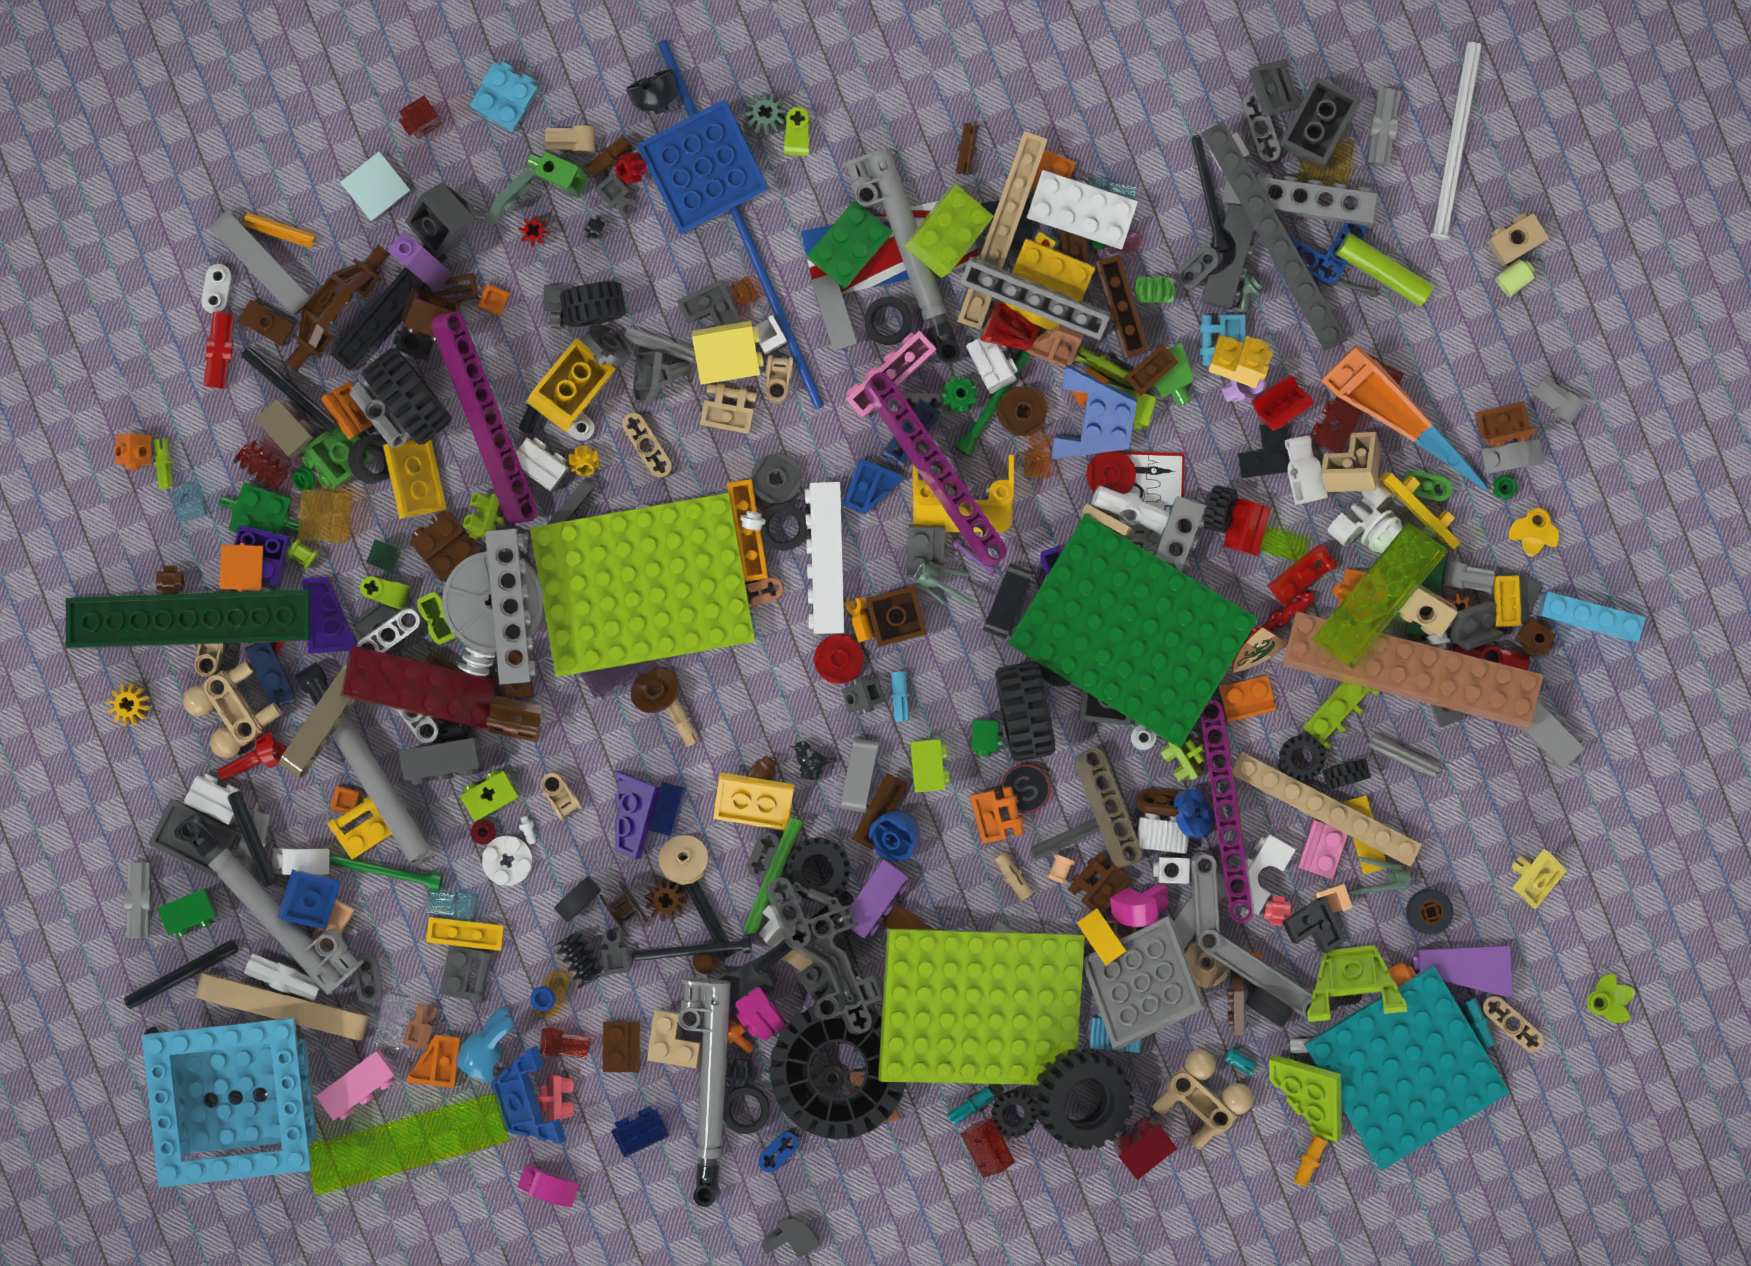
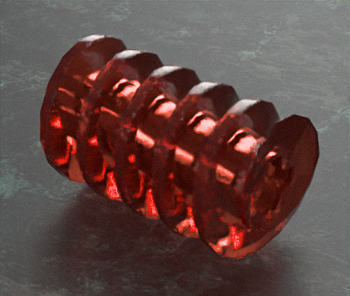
[233,440,289,493]

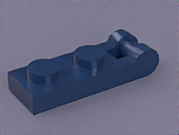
[880,398,941,469]
[245,642,297,709]

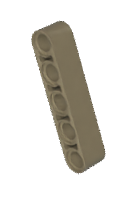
[279,663,356,778]
[1075,747,1142,868]

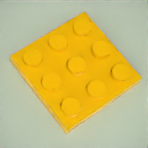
[1000,238,1095,330]

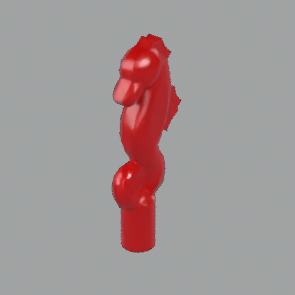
[1262,591,1315,631]

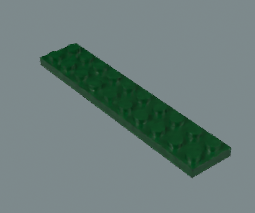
[66,590,311,649]

